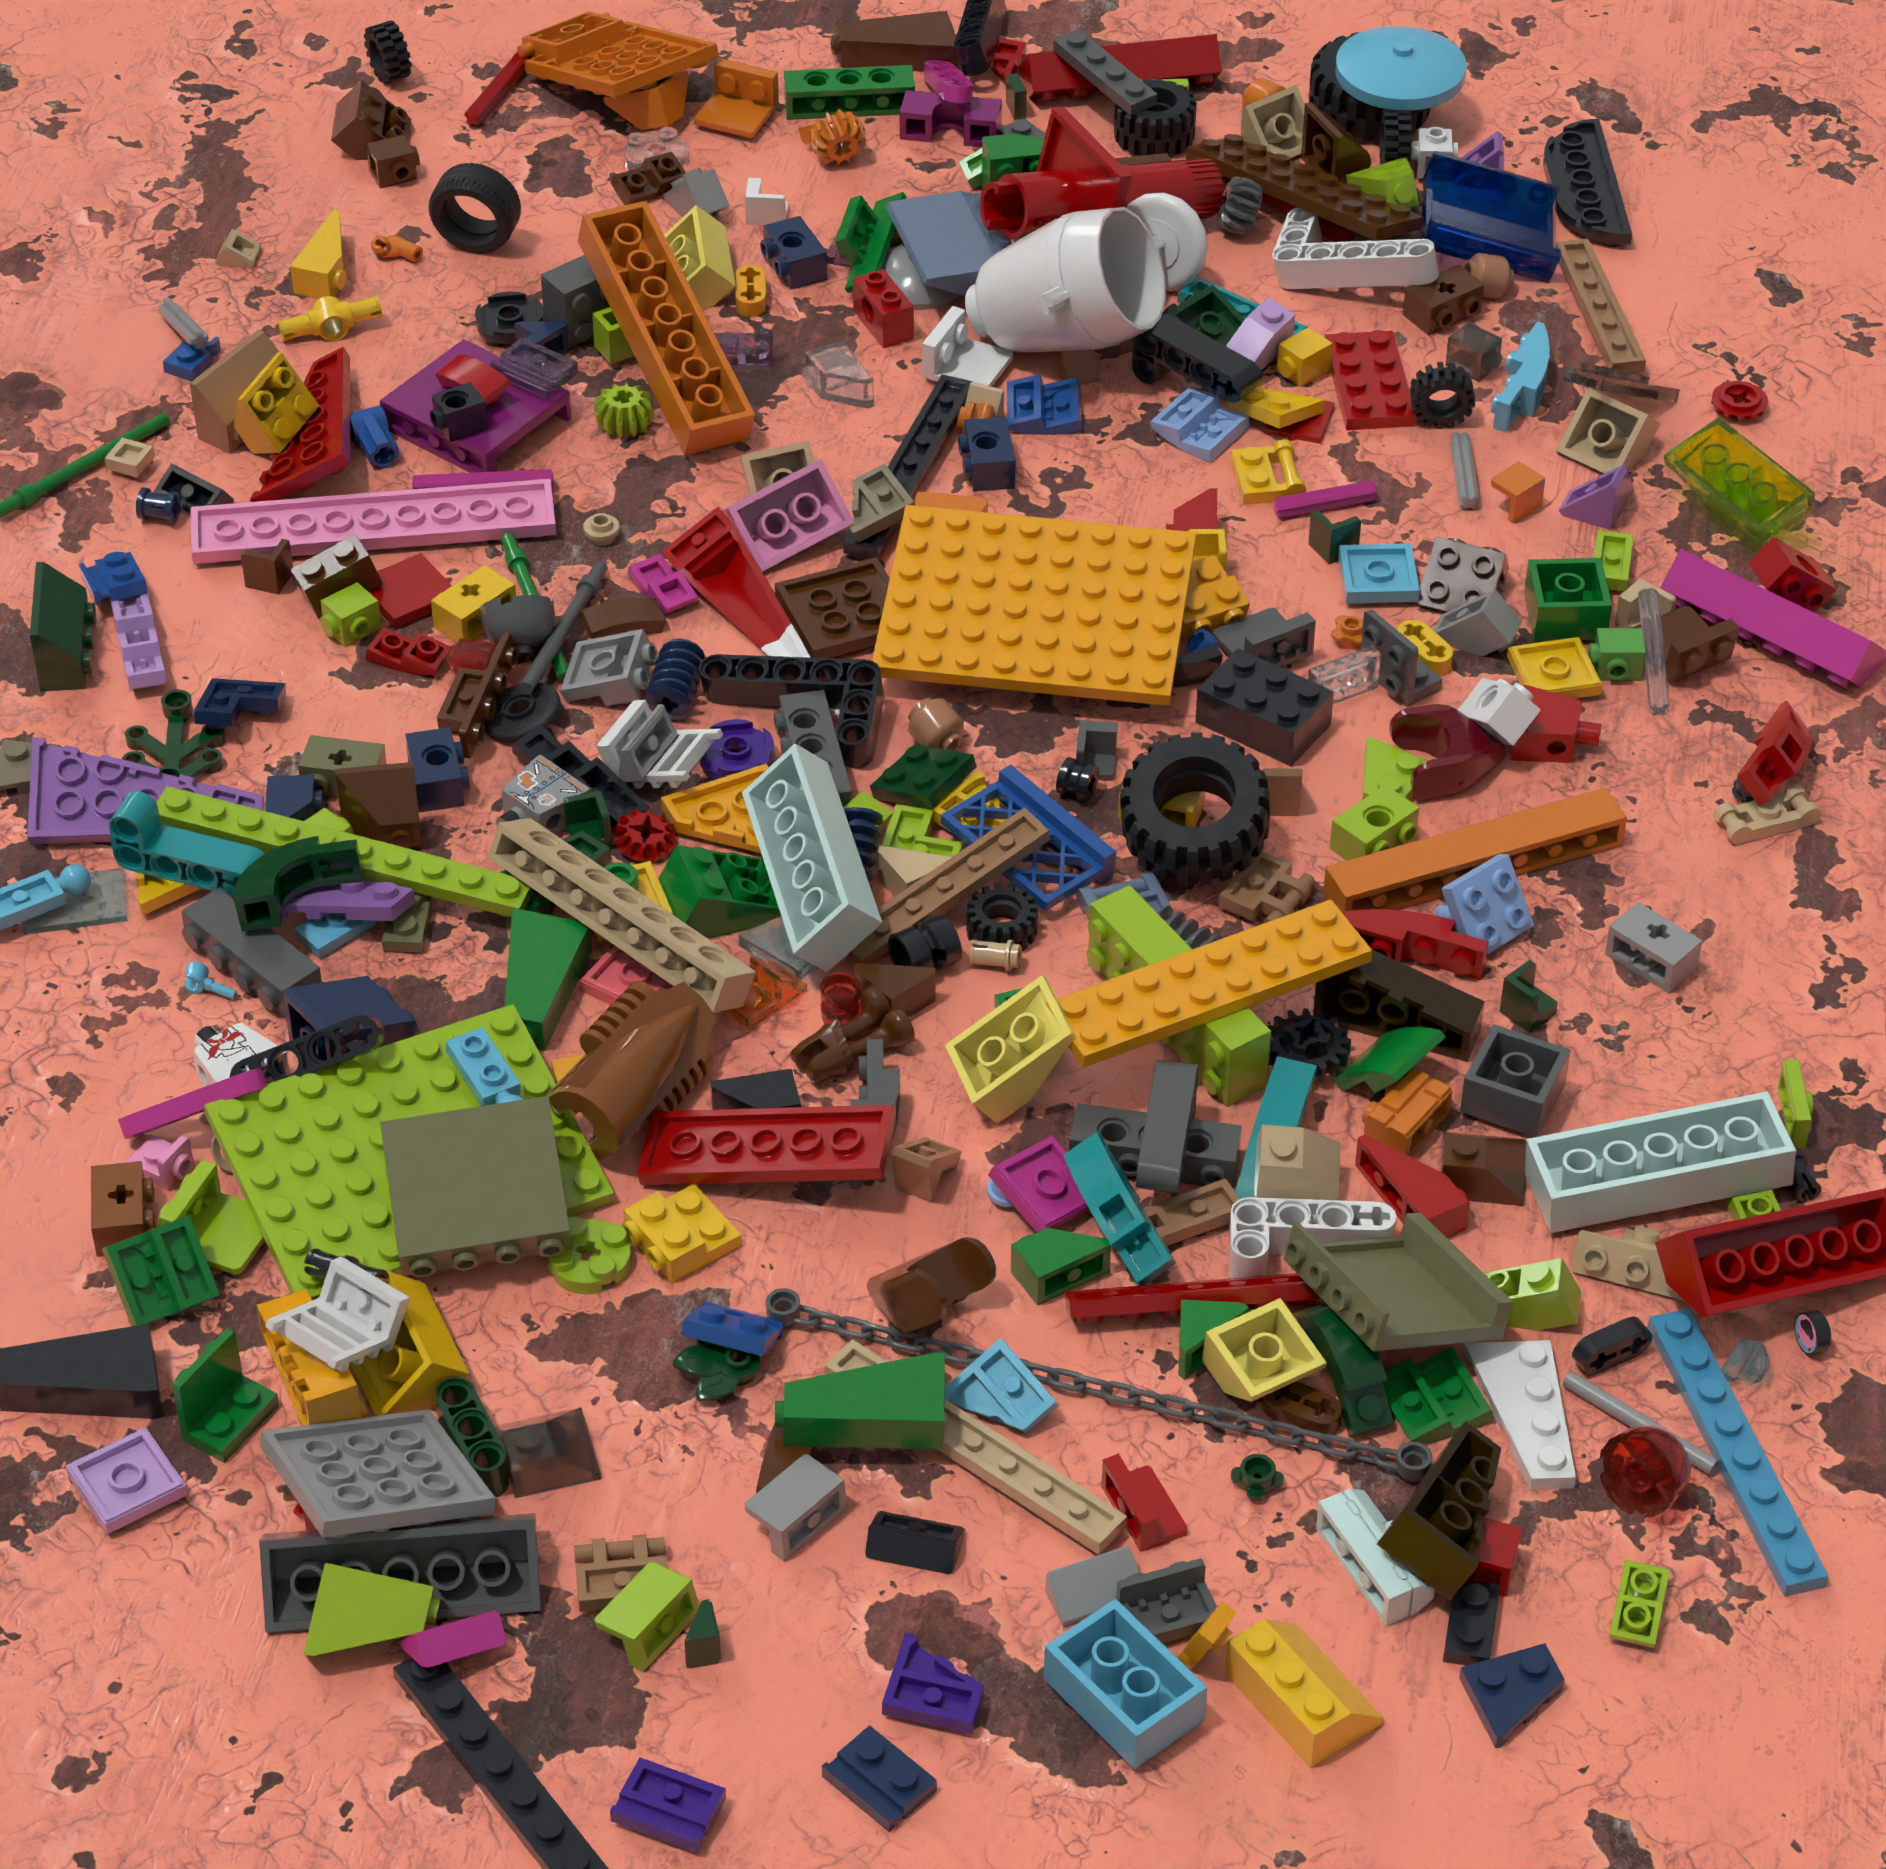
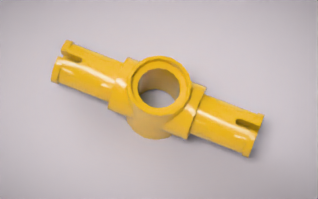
[277,295,383,342]

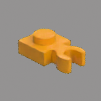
[1177,1601,1237,1670]

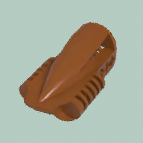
[546,980,717,1161]

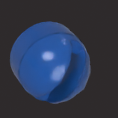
[1186,629,1219,654]

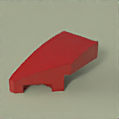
[990,38,1027,82]

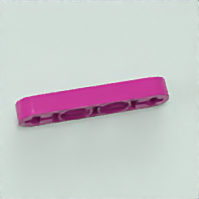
[924,60,973,103]
[118,1068,268,1139]

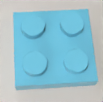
[1338,543,1420,604]

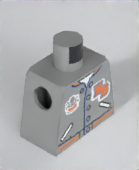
[496,755,591,835]

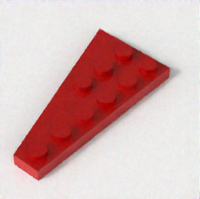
[250,347,350,502]

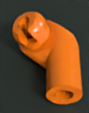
[371,235,423,263]

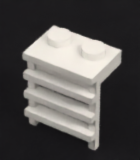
[596,700,723,788]
[265,1256,410,1372]

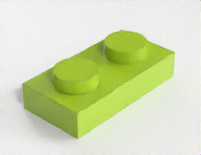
[1594,530,1633,591]

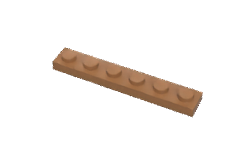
[1554,239,1646,375]
[849,807,1050,964]

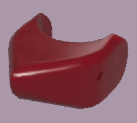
[1389,704,1506,800]

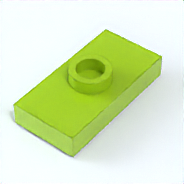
[1777,1060,1813,1148]

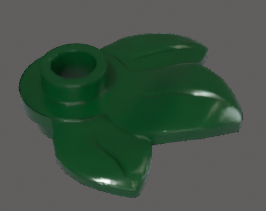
[673,1340,760,1401]

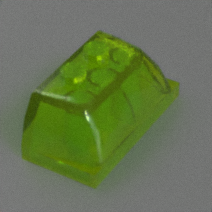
[1664,417,1815,541]

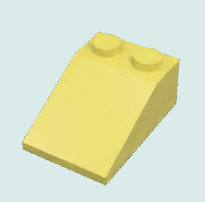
[945,975,1076,1124]

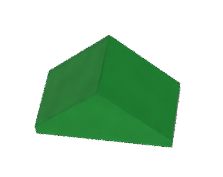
[1178,1300,1249,1380]

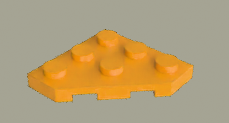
[661,764,769,853]

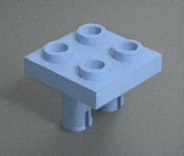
[1434,854,1534,954]

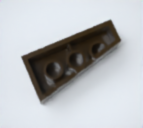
[1377,1421,1501,1600]

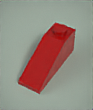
[1355,1134,1470,1238]

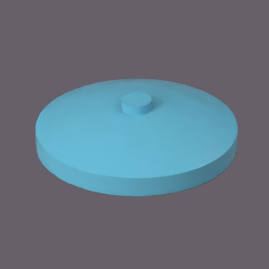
[1335,26,1467,110]

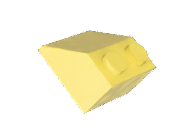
[1202,1298,1327,1402]

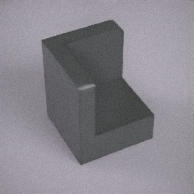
[1076,720,1118,781]

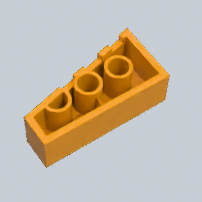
[257,1289,369,1426]

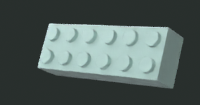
[742,744,882,972]
[1525,1091,1796,1233]

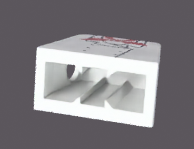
[193,1023,290,1087]

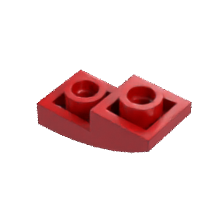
[435,354,511,405]
[365,626,452,675]

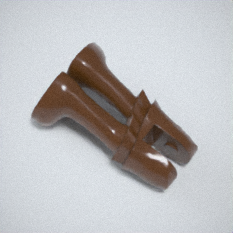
[790,984,915,1083]

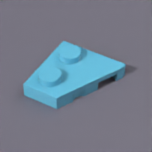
[945,1338,1059,1434]

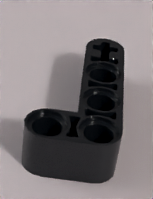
[1132,313,1263,403]

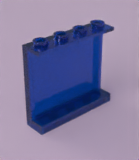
[1421,151,1561,283]

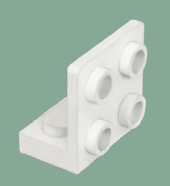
[922,306,1013,387]

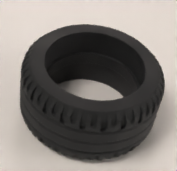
[429,163,521,253]

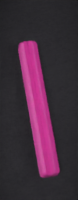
[412,469,554,489]

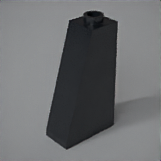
[0,1324,163,1419]

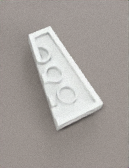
[1463,1340,1576,1490]

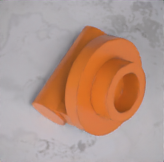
[957,401,994,434]

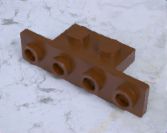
[437,632,518,759]

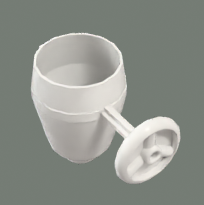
[965,192,1208,352]

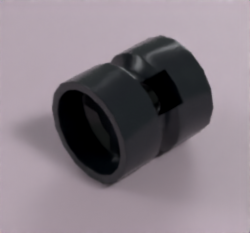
[888,914,962,970]

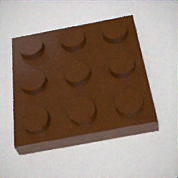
[775,557,890,658]

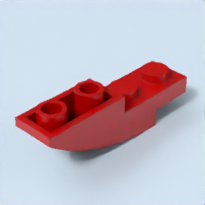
[1737,701,1813,806]
[1342,909,1489,980]

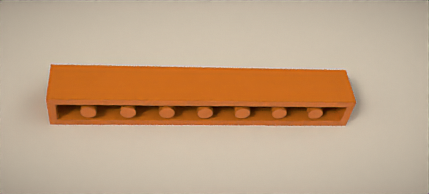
[1323,788,1627,912]

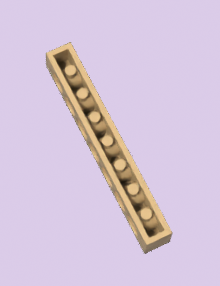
[488,818,756,1013]

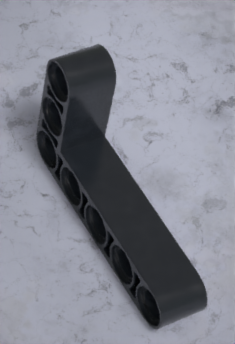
[699,654,884,769]

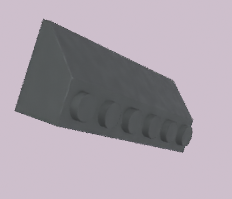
[259,1513,541,1633]

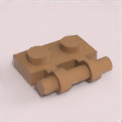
[1219,851,1315,924]
[574,1534,668,1612]

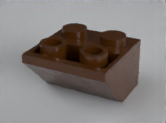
[331,80,412,160]

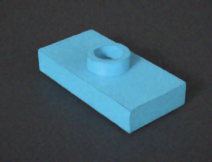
[294,913,382,959]

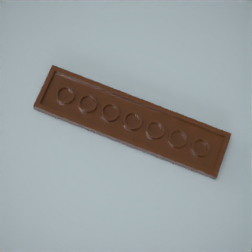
[1186,134,1423,241]

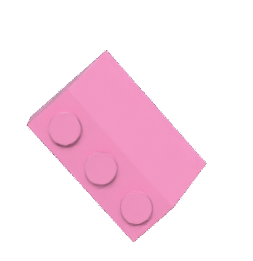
[723,459,854,571]

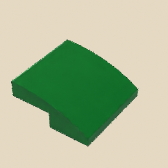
[1334,1027,1445,1093]
[102,1215,220,1326]
[1383,1347,1495,1444]

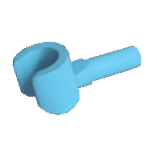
[184,961,237,1000]

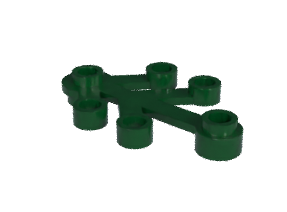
[122,689,226,778]

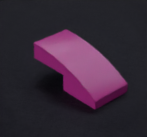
[628,554,698,614]

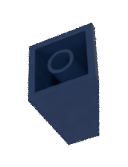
[282,976,418,1060]

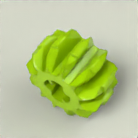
[594,382,654,439]

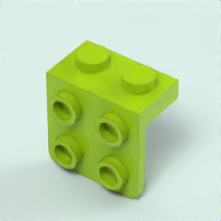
[158,1159,265,1275]

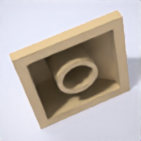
[740,440,814,496]
[1254,1124,1341,1200]

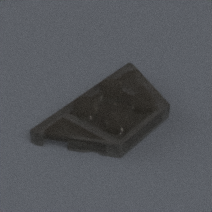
[1564,362,1680,403]

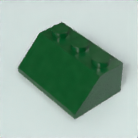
[30,562,96,692]

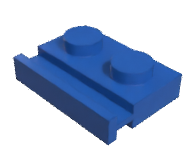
[79,551,148,605]
[681,1301,785,1356]

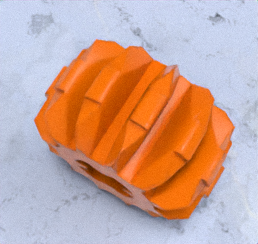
[810,109,866,166]

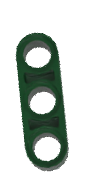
[435,1377,509,1497]

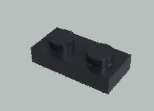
[1443,1580,1500,1666]

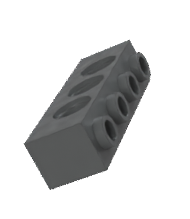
[774,690,852,808]
[1069,1103,1242,1188]

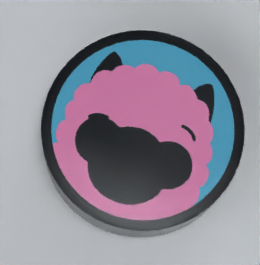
[1794,1310,1831,1355]

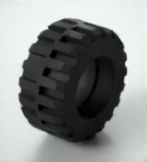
[1309,32,1431,143]
[1120,733,1270,886]

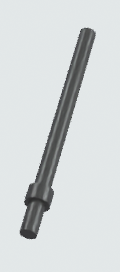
[519,561,608,695]

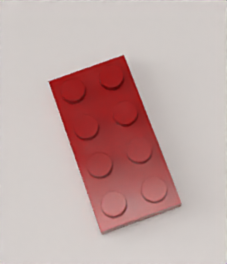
[1325,330,1416,430]

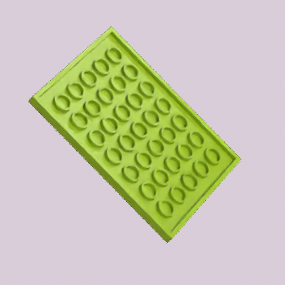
[204,1004,614,1301]

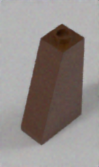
[830,11,960,72]

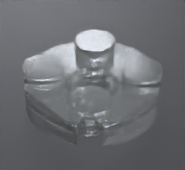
[624,127,690,171]

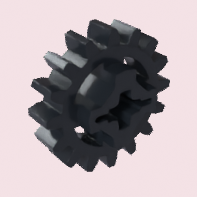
[1266,1008,1351,1083]

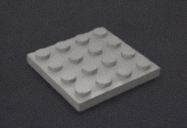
[260,1409,496,1538]

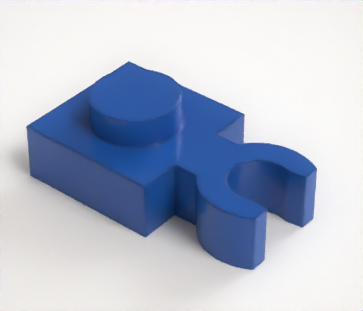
[163,336,221,382]

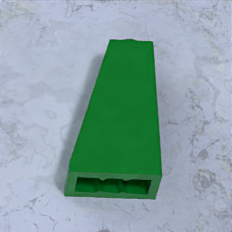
[505,908,592,1051]
[774,1352,945,1450]

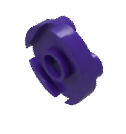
[699,719,774,781]

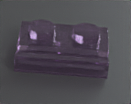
[490,337,578,399]

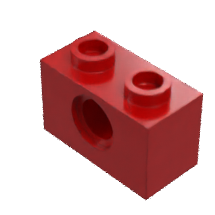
[853,269,914,348]
[1748,537,1837,613]

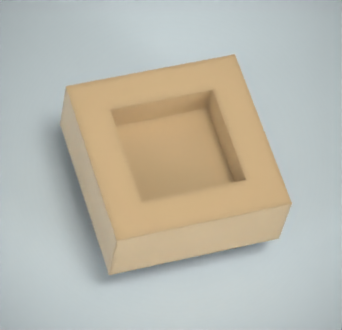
[105,438,155,478]

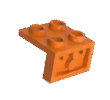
[694,58,779,138]

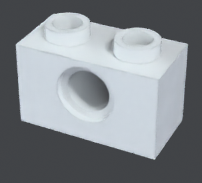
[1458,678,1541,746]

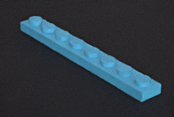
[1647,1308,1828,1597]

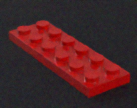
[637,1105,896,1185]

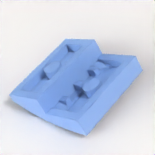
[1150,386,1250,462]

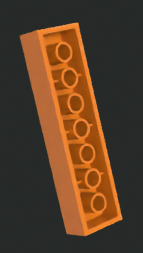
[578,201,755,456]

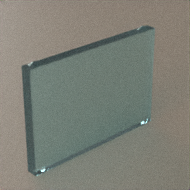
[23,868,128,935]

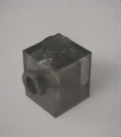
[1445,322,1502,382]

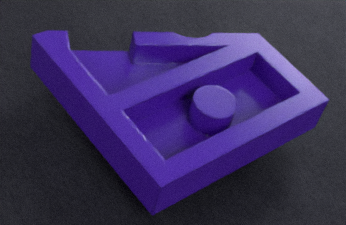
[882,1632,984,1734]

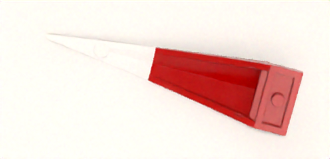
[662,506,840,718]

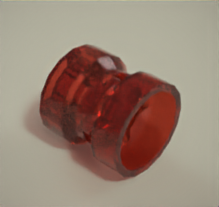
[820,972,860,1026]

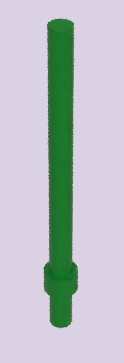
[0,413,170,518]
[500,533,568,684]

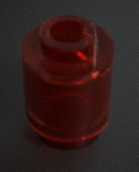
[448,638,497,675]

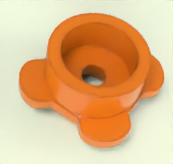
[1331,615,1363,649]

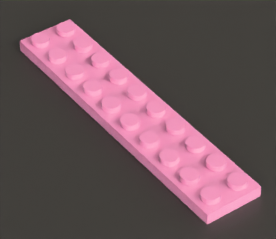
[191,479,556,564]

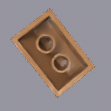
[190,330,279,454]

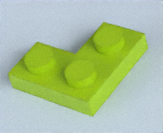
[882,804,963,857]

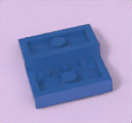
[1007,374,1083,435]

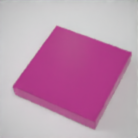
[988,1135,1090,1232]

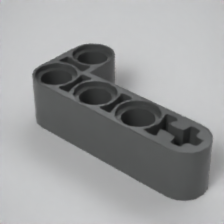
[1136,1059,1199,1193]

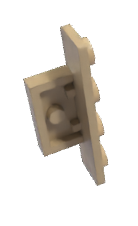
[1571,1227,1739,1314]

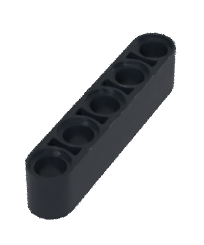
[954,0,1007,77]

